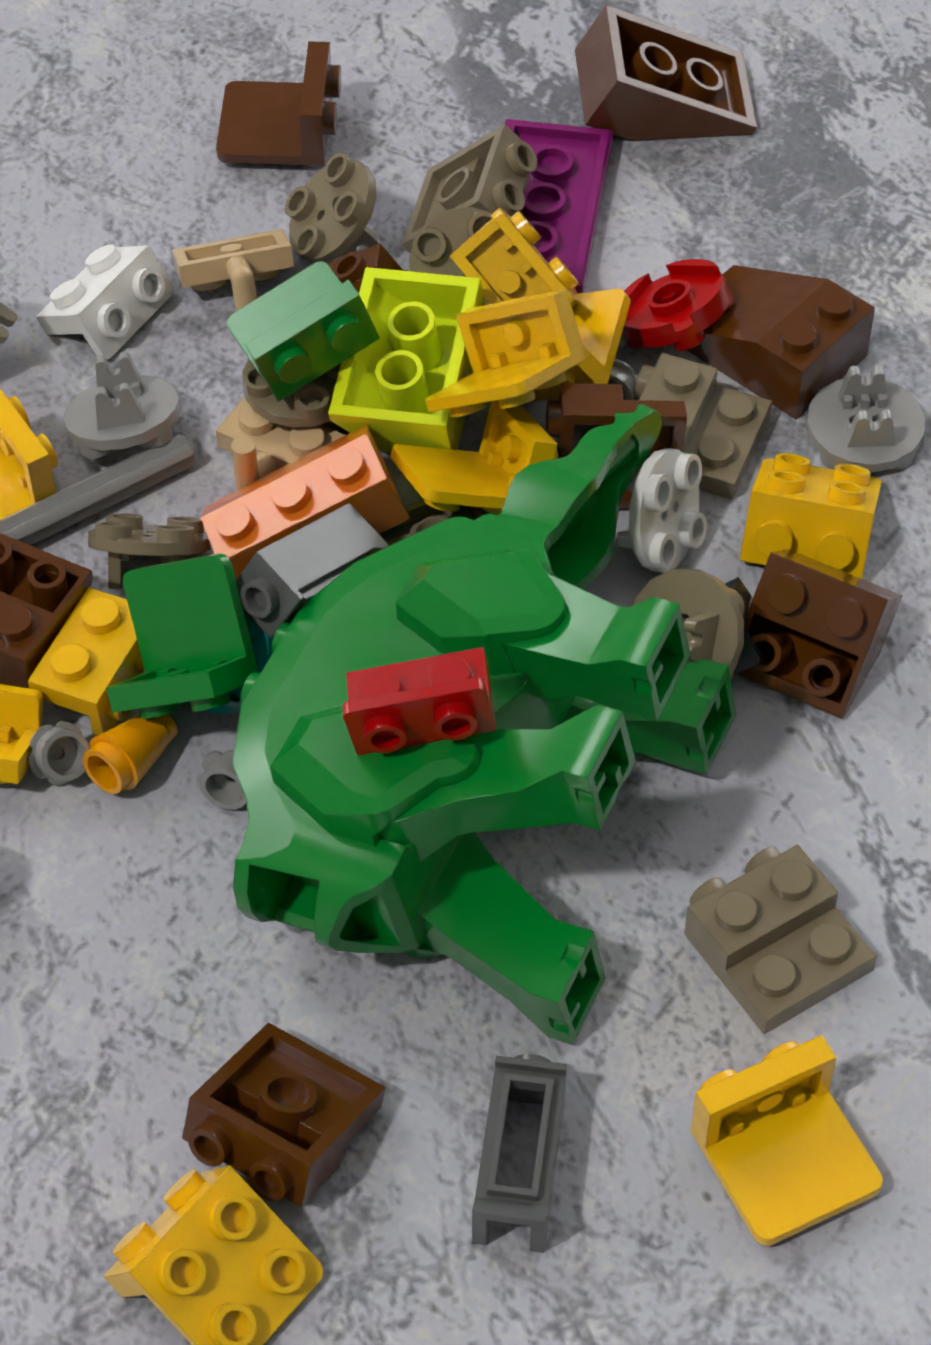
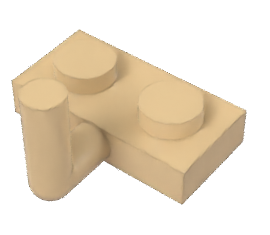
[172,229,294,311]
[216,397,345,490]

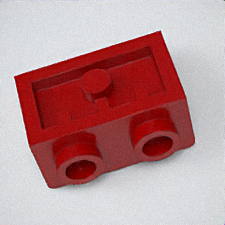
[342,647,496,756]

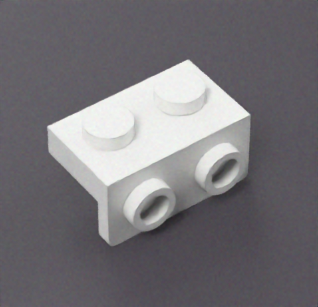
[36,244,174,359]

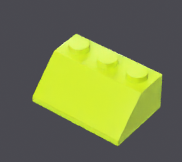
[328,267,485,456]

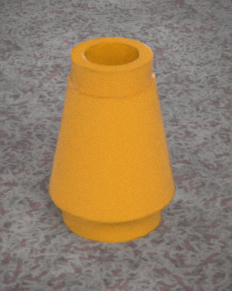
[83,714,178,794]

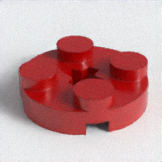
[623,259,734,351]

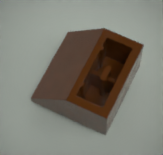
[0,533,93,689]
[738,549,903,718]

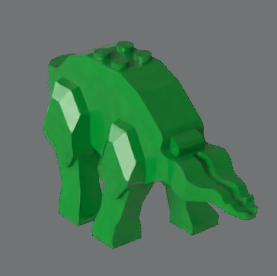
[232,404,736,1045]

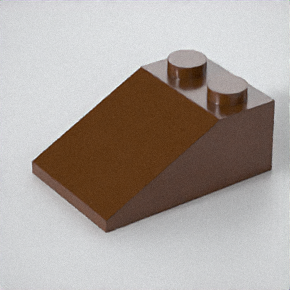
[575,5,757,141]
[687,265,875,420]

